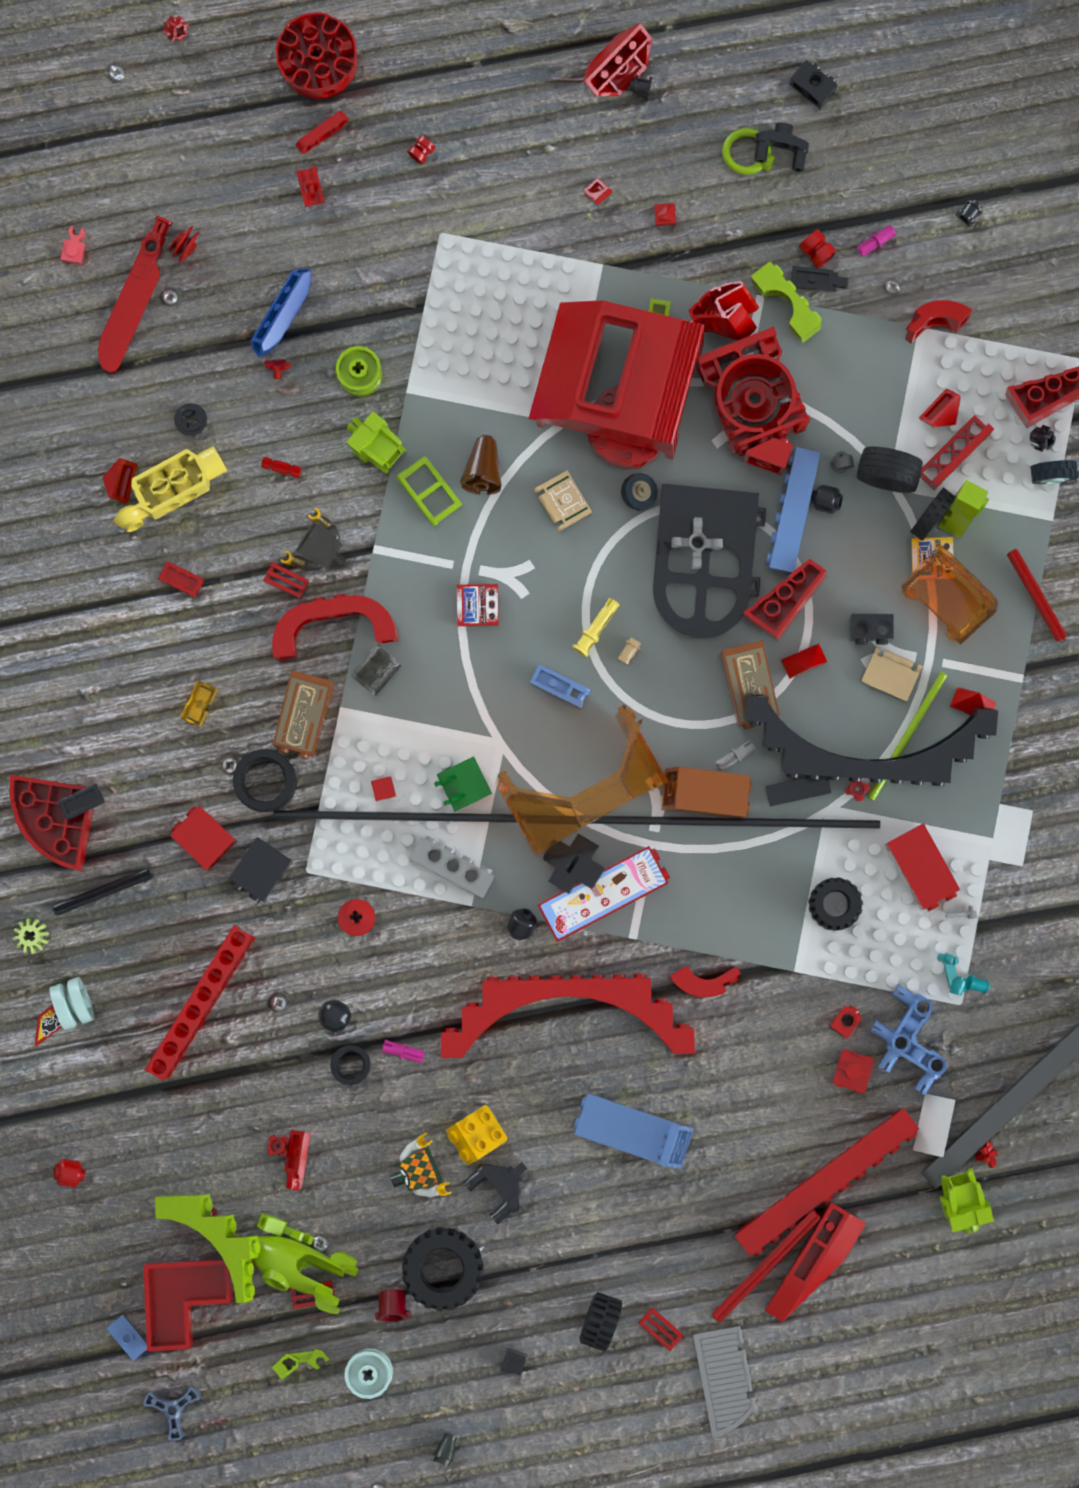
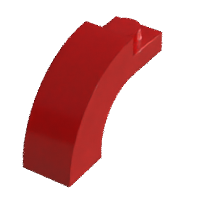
[905,300,972,344]
[669,966,741,997]

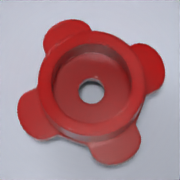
[845,781,870,802]
[267,1135,289,1157]

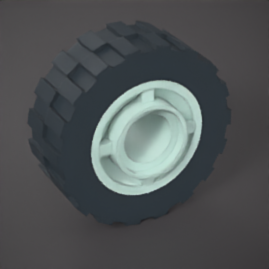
[1030,460,1078,484]

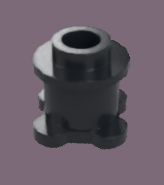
[629,75,653,100]
[955,200,982,227]

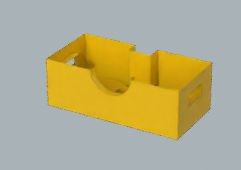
[180,680,218,728]

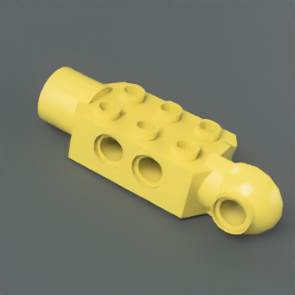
[113,446,227,532]

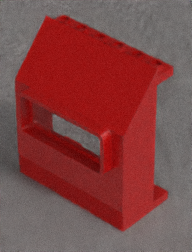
[528,300,704,460]

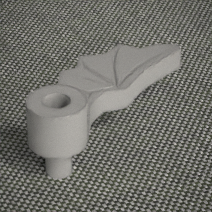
[945,905,977,919]

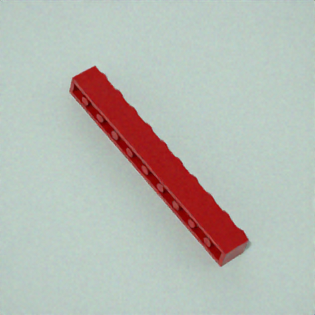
[734,1108,919,1256]

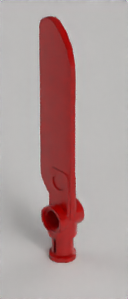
[98,216,173,373]

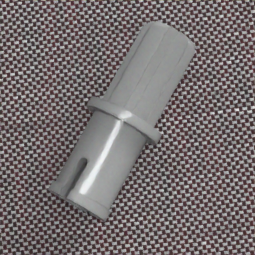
[715,740,756,771]

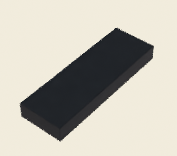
[765,776,832,807]

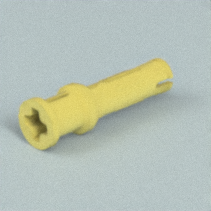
[572,598,620,658]

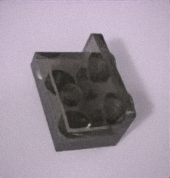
[351,645,402,697]

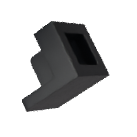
[500,1348,528,1376]

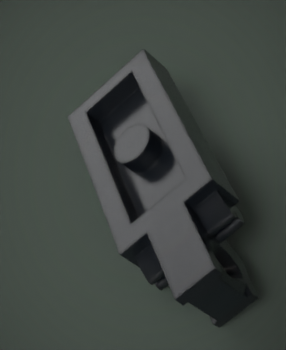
[791,266,848,292]

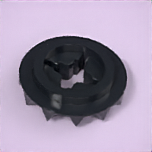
[174,403,208,437]

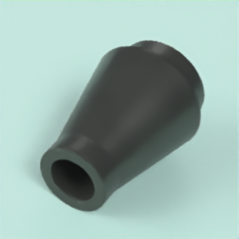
[433,1433,457,1466]

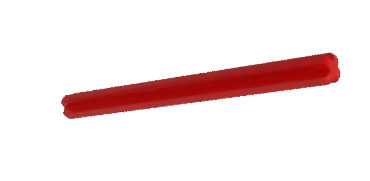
[712,1210,821,1323]

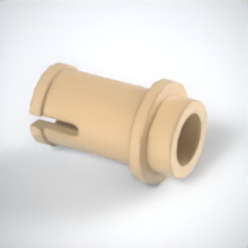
[617,638,641,665]

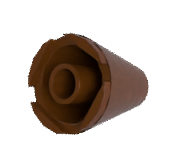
[460,435,502,495]

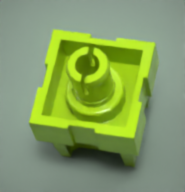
[346,411,407,474]
[939,1168,994,1234]

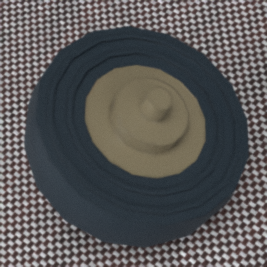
[621,473,658,511]

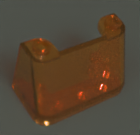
[901,545,998,645]

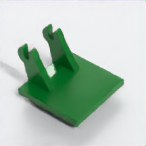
[434,756,492,812]

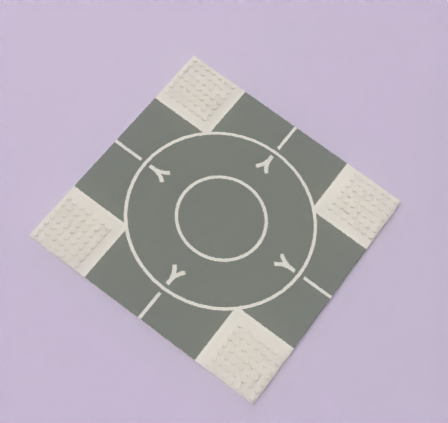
[306,233,1079,1005]

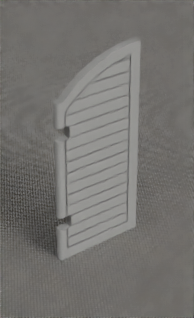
[693,1326,756,1438]

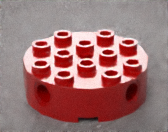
[275,12,358,99]
[588,385,660,470]

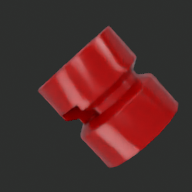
[799,229,837,268]

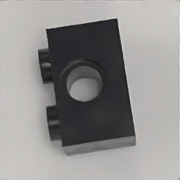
[789,60,838,110]

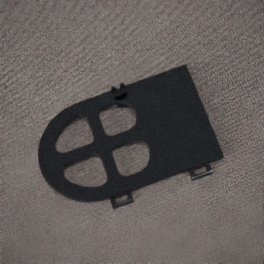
[653,483,766,638]

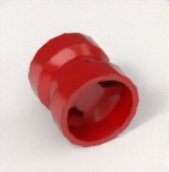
[407,135,435,164]

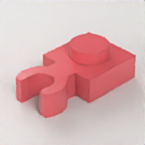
[60,226,86,265]

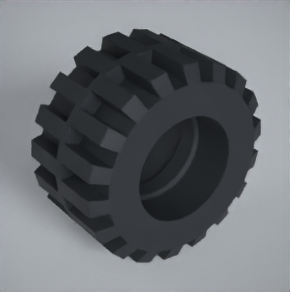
[808,877,863,931]
[580,1292,622,1352]

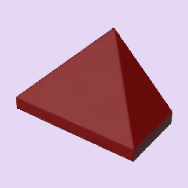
[919,388,961,427]
[102,458,138,504]
[781,643,827,679]
[949,687,996,715]

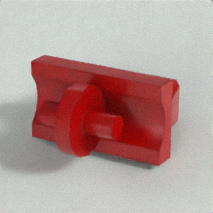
[296,166,325,208]

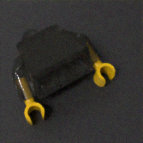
[280,508,346,571]

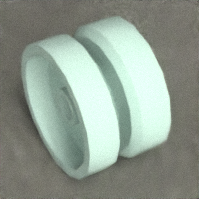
[50,977,94,1030]
[345,1348,393,1399]

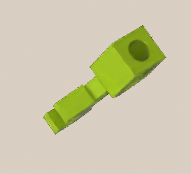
[257,1212,314,1245]
[272,1348,330,1380]

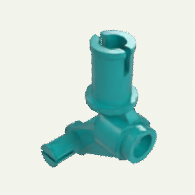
[937,953,990,996]

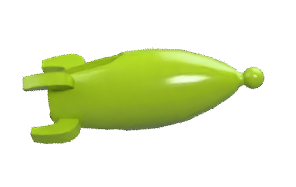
[235,1234,359,1314]

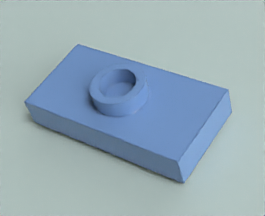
[106,1314,147,1361]

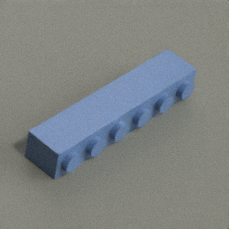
[765,447,821,575]

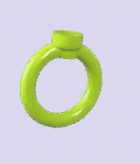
[722,128,776,175]

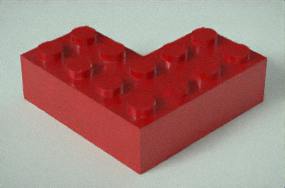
[143,1258,233,1351]

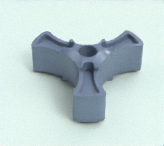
[143,1385,201,1441]

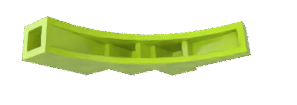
[155,1194,261,1303]

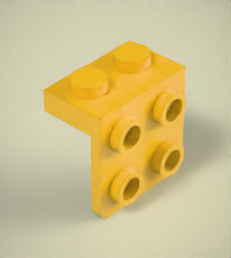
[445,1105,507,1166]

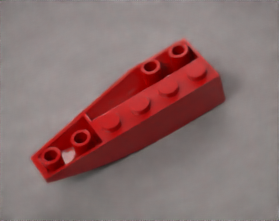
[764,1201,866,1322]

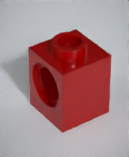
[829,1005,862,1039]

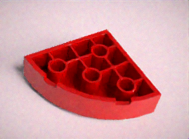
[9,775,94,872]

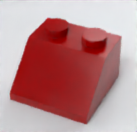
[743,437,793,476]

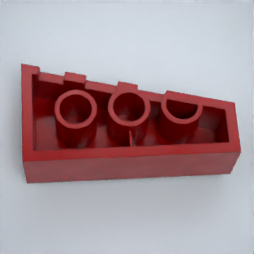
[1005,366,1079,429]
[743,559,827,642]

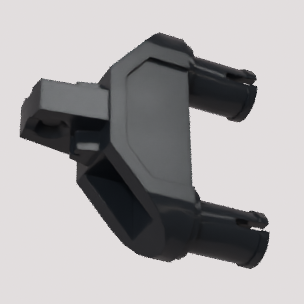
[462,1162,528,1225]

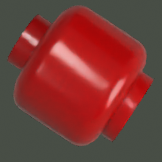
[53,1159,85,1188]

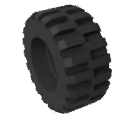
[402,1227,483,1311]

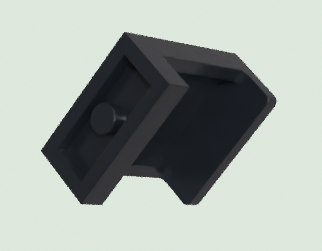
[229,837,293,903]

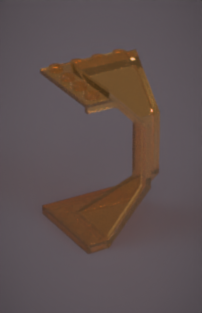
[495,704,669,856]

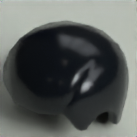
[318,999,351,1032]

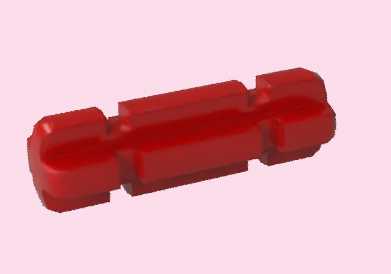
[261,457,302,478]

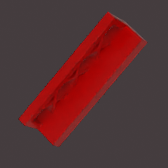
[920,415,994,491]

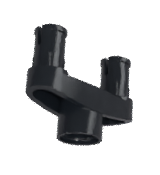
[754,123,809,172]

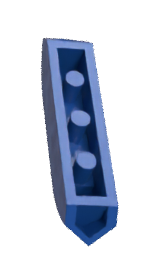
[251,268,312,358]

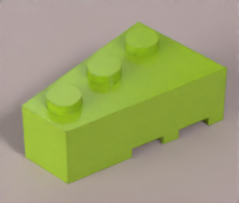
[938,480,989,539]

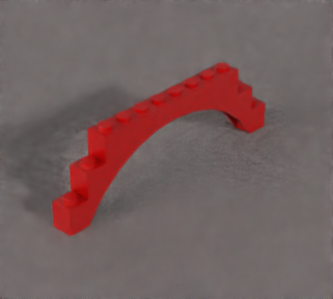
[441,974,695,1058]

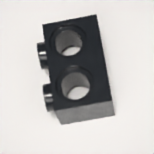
[850,614,894,645]

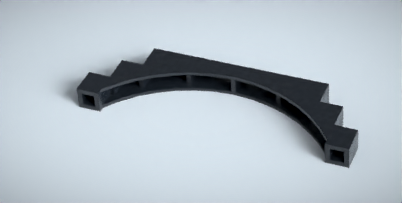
[743,694,998,786]

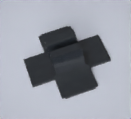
[543,833,605,894]

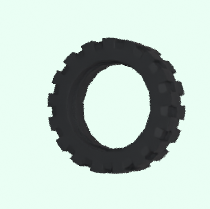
[910,487,956,541]

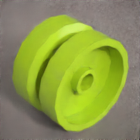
[336,346,383,397]

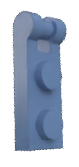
[530,664,591,709]

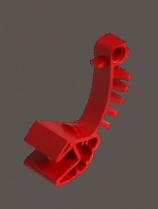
[688,281,759,341]

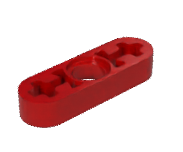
[295,111,349,154]

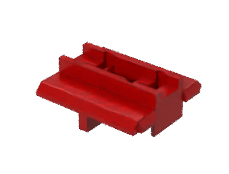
[832,1049,875,1094]

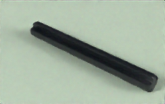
[52,868,152,915]

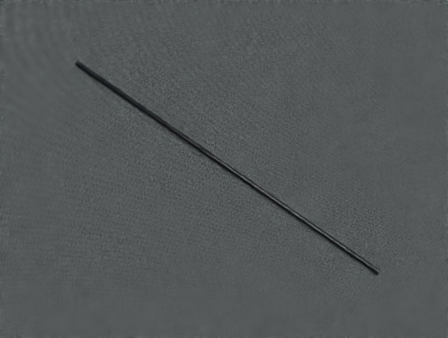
[273,810,880,829]

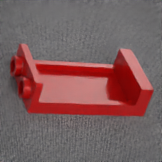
[884,823,961,912]

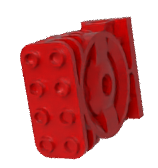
[695,326,811,457]

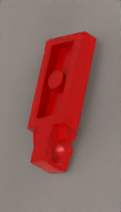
[284,1130,311,1190]

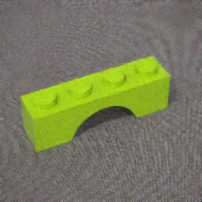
[751,262,822,344]

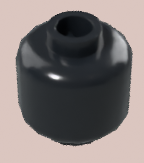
[811,485,843,514]
[507,908,537,940]

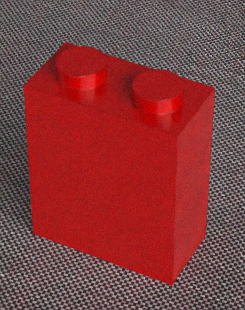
[170,805,237,871]

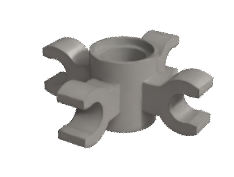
[671,517,723,569]

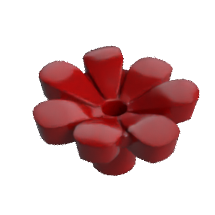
[264,359,291,379]
[975,1141,998,1168]

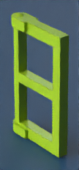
[396,456,463,526]

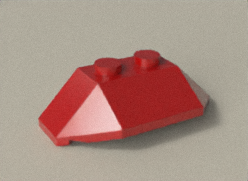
[583,23,653,96]

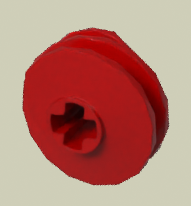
[167,226,200,263]
[338,899,375,936]

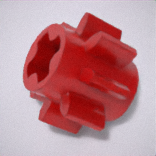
[162,15,189,42]

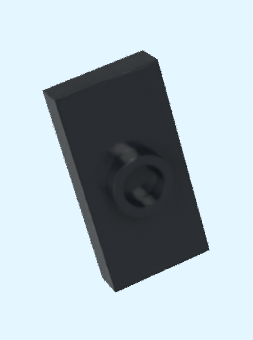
[58,783,106,821]

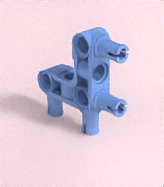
[870,984,947,1095]

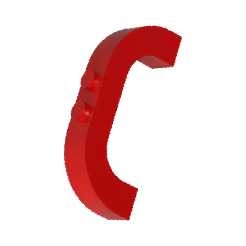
[272,594,399,661]

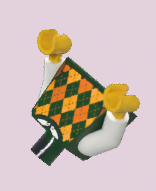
[390,1132,452,1197]

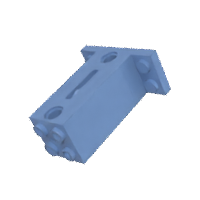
[574,1094,694,1168]

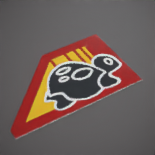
[34,1004,62,1047]

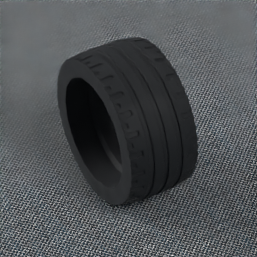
[857,446,923,493]
[233,749,297,813]

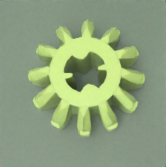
[13,918,49,954]

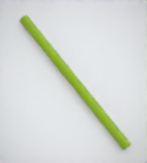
[867,672,947,801]

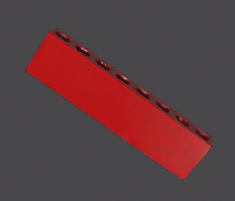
[144,925,255,1081]

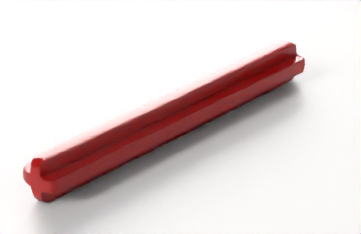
[1007,549,1067,641]

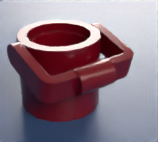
[375,1289,412,1322]

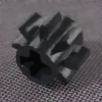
[1030,425,1056,452]

